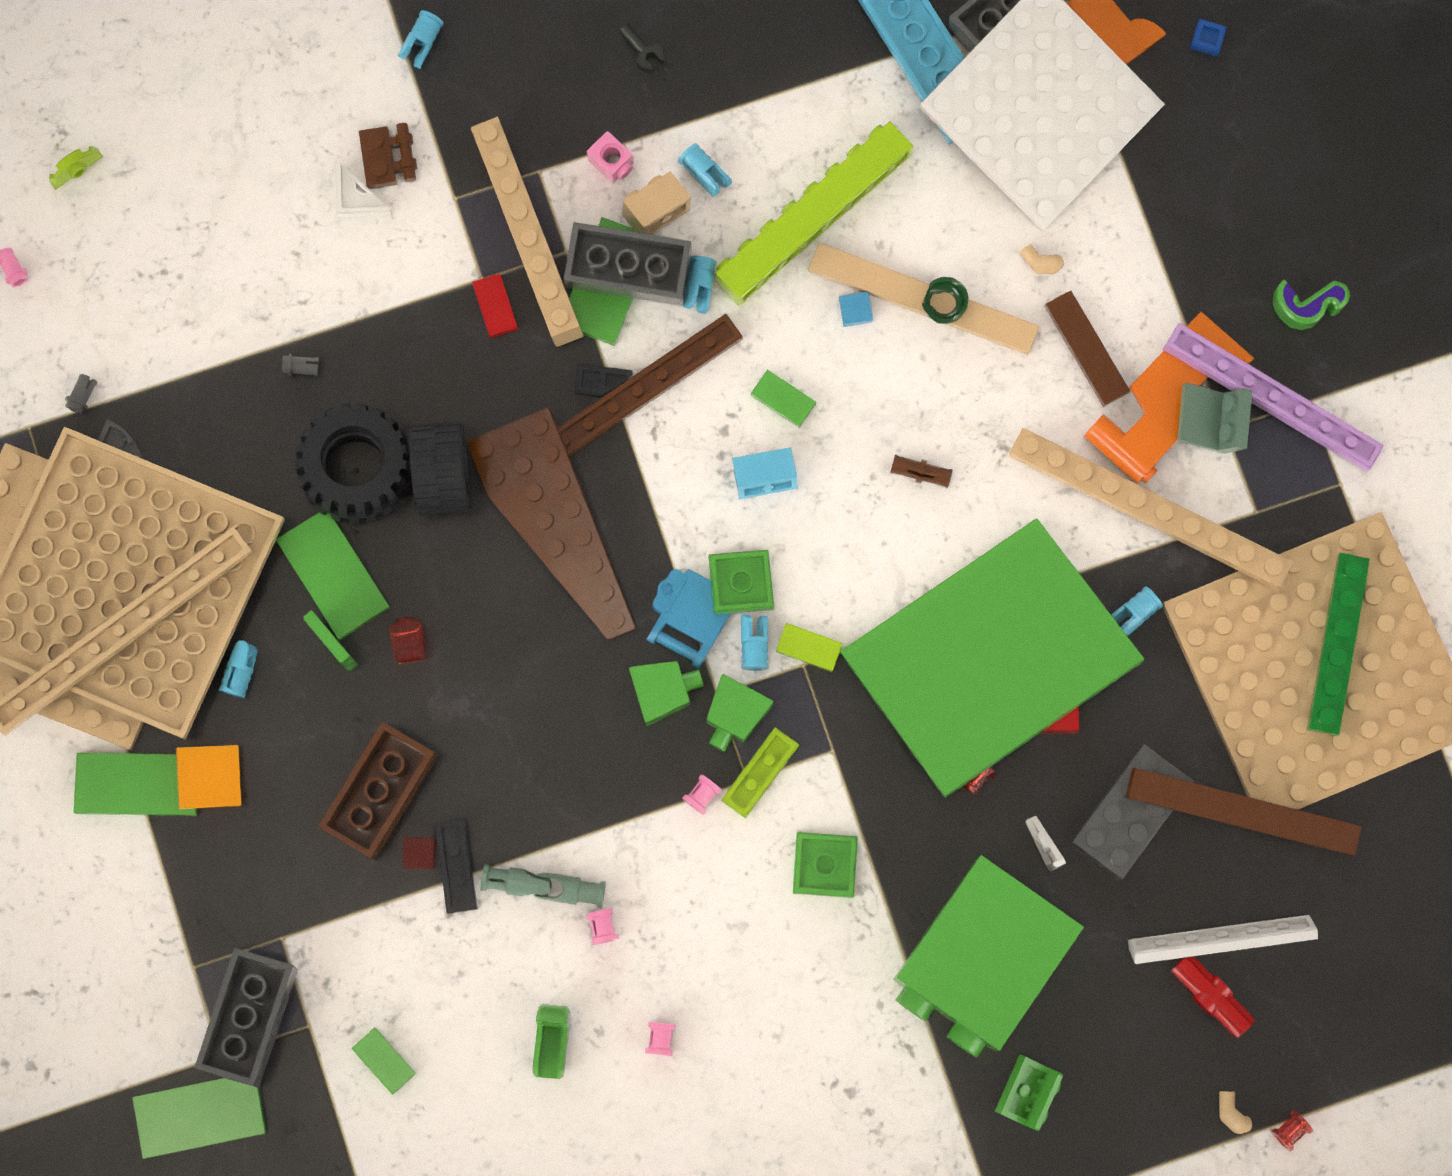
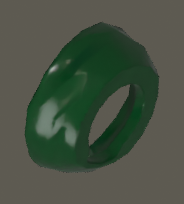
[922,277,969,324]

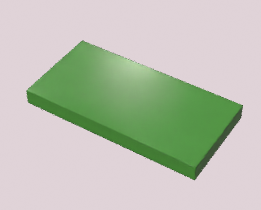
[569,217,635,346]
[276,512,390,640]
[73,753,197,816]
[133,1078,267,1159]

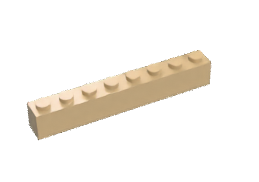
[471,117,584,347]

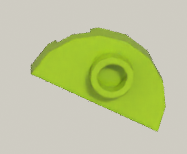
[49,146,103,190]

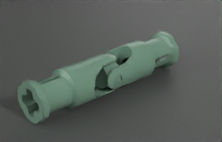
[480,864,606,908]

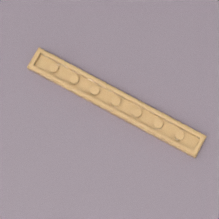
[808,242,1039,355]

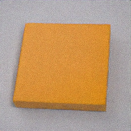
[176,745,241,809]

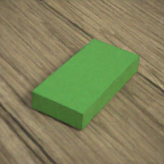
[751,369,816,428]
[351,1027,416,1095]

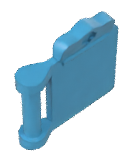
[646,569,730,669]

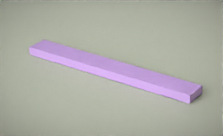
[1163,323,1384,472]

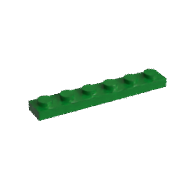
[1307,553,1370,736]

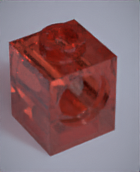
[389,617,428,665]

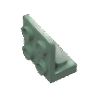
[1177,383,1252,454]

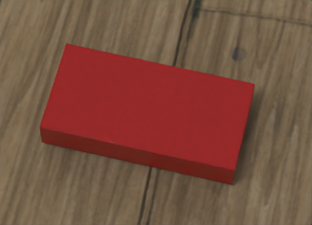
[472,273,518,339]

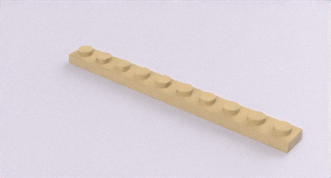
[1009,428,1293,590]
[0,526,253,736]

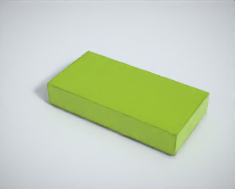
[776,623,843,672]

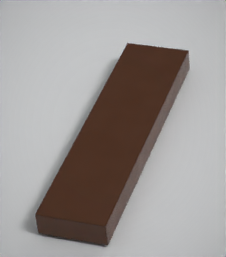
[1044,290,1130,407]

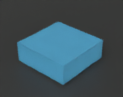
[839,292,873,327]

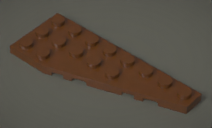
[467,407,637,640]

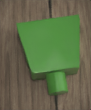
[629,661,704,726]
[706,674,774,752]

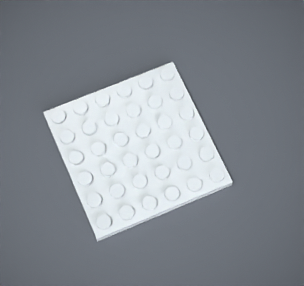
[919,0,1165,231]

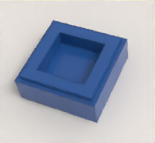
[1190,19,1227,57]

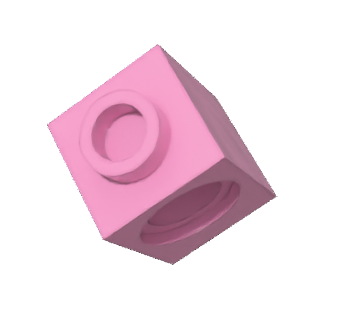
[587,131,634,183]

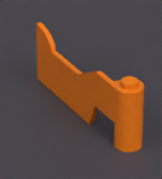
[1067,0,1166,65]
[1084,312,1254,484]

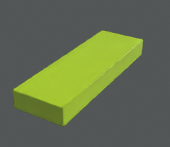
[721,727,799,819]

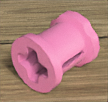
[682,774,722,815]
[586,909,619,945]
[645,1022,676,1056]

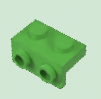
[995,1055,1063,1131]

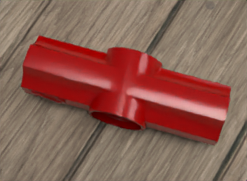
[1170,956,1255,1038]

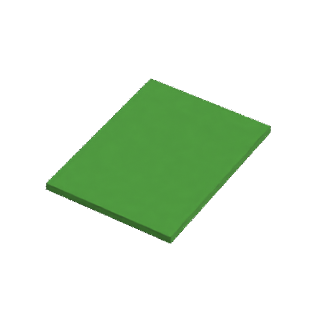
[840,518,1144,798]

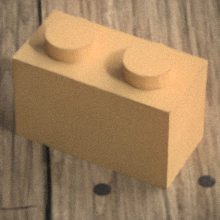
[622,171,692,235]

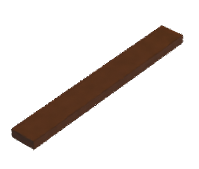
[558,314,743,457]
[1125,768,1362,856]

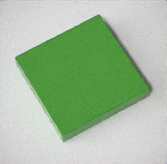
[708,550,774,615]
[303,610,358,671]
[793,832,858,898]

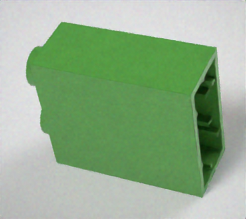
[893,855,1084,1058]

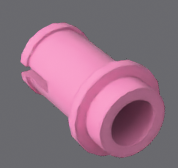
[0,248,28,287]

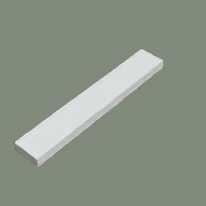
[1128,915,1318,964]

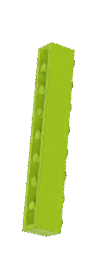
[715,121,914,306]

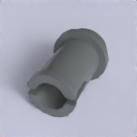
[282,353,319,377]
[65,374,97,414]

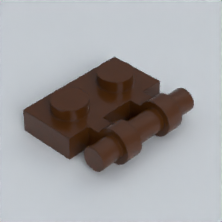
[358,123,417,189]

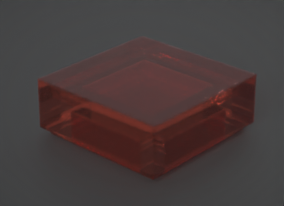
[402,838,435,870]

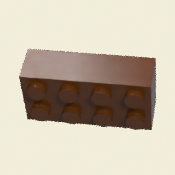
[318,722,438,861]

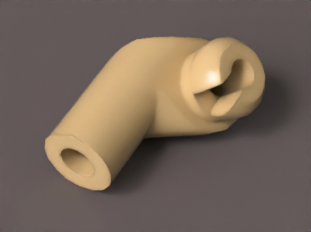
[1020,244,1064,274]
[1219,1091,1252,1134]

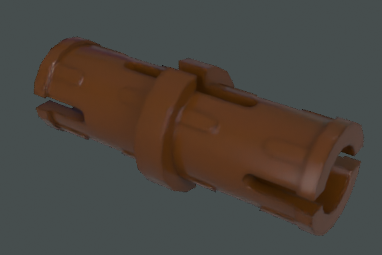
[890,454,953,488]

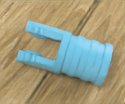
[397,10,444,69]
[678,143,732,197]
[682,256,716,314]
[1111,586,1163,636]
[741,614,769,671]
[218,640,258,698]

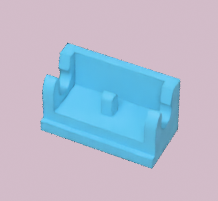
[732,447,798,499]

